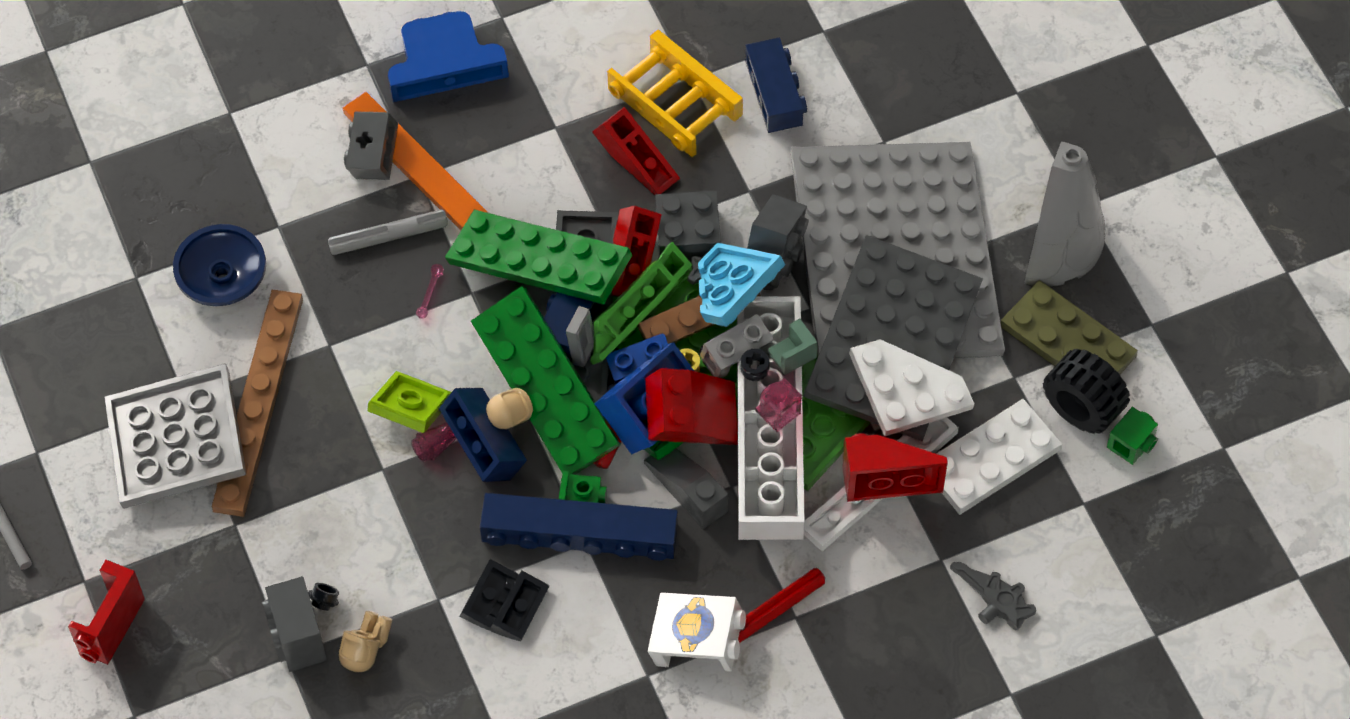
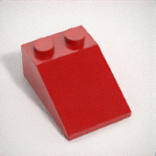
[645,368,738,445]
[842,433,948,502]

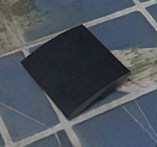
[459,559,550,642]

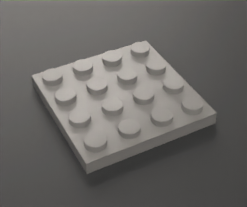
[104,363,247,509]

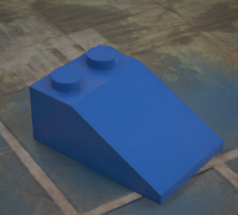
[594,342,694,455]

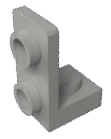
[700,314,773,378]

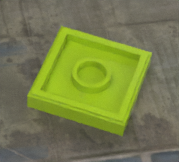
[367,371,452,433]

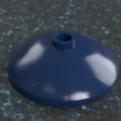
[173,224,266,306]

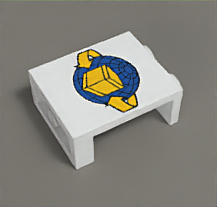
[648,593,746,671]

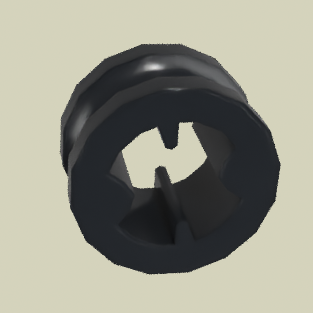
[741,348,769,381]

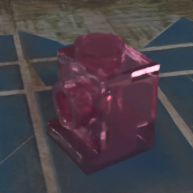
[755,378,802,432]

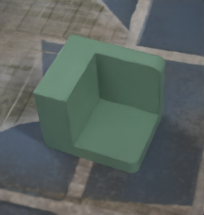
[768,318,817,375]

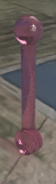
[416,264,443,319]

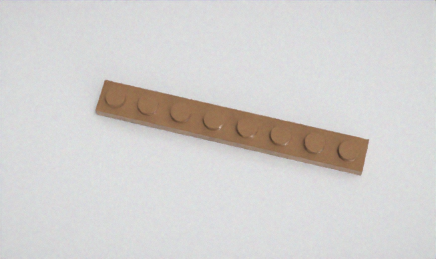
[211,289,303,517]

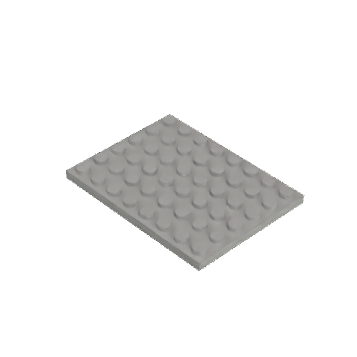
[790,142,1005,358]

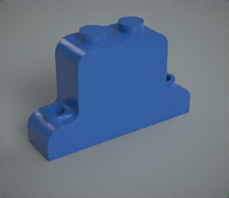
[388,11,509,102]

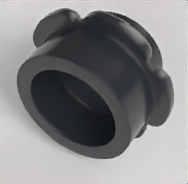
[308,583,339,611]

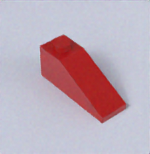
[592,107,680,195]
[612,205,662,297]

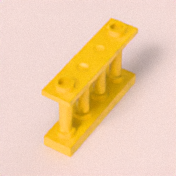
[607,29,743,157]

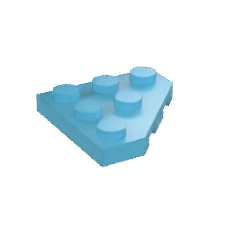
[698,243,785,327]

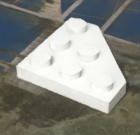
[849,339,974,437]

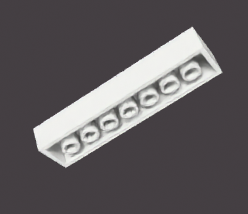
[737,296,804,540]

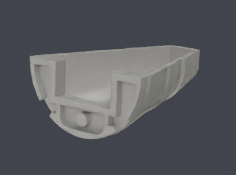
[1025,141,1106,287]

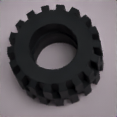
[1043,349,1130,434]

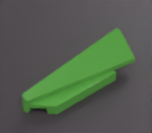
[590,242,692,365]

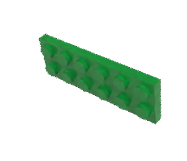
[445,209,632,304]
[471,286,621,475]

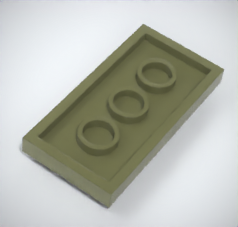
[1000,280,1138,374]

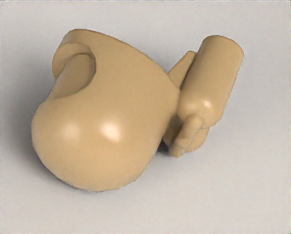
[486,388,533,429]
[339,611,392,672]

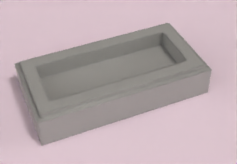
[566,306,594,367]

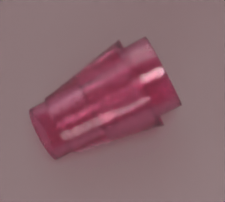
[411,422,457,462]

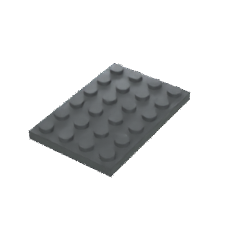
[803,235,983,441]

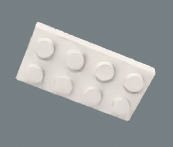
[936,399,1062,515]

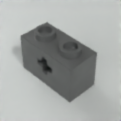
[344,111,398,180]

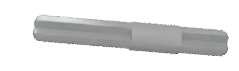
[328,209,448,255]

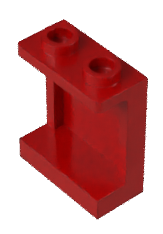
[68,559,145,665]

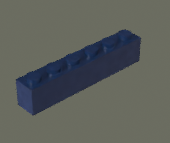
[480,493,678,561]

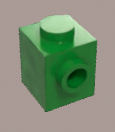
[1107,406,1158,465]

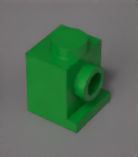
[559,471,607,503]

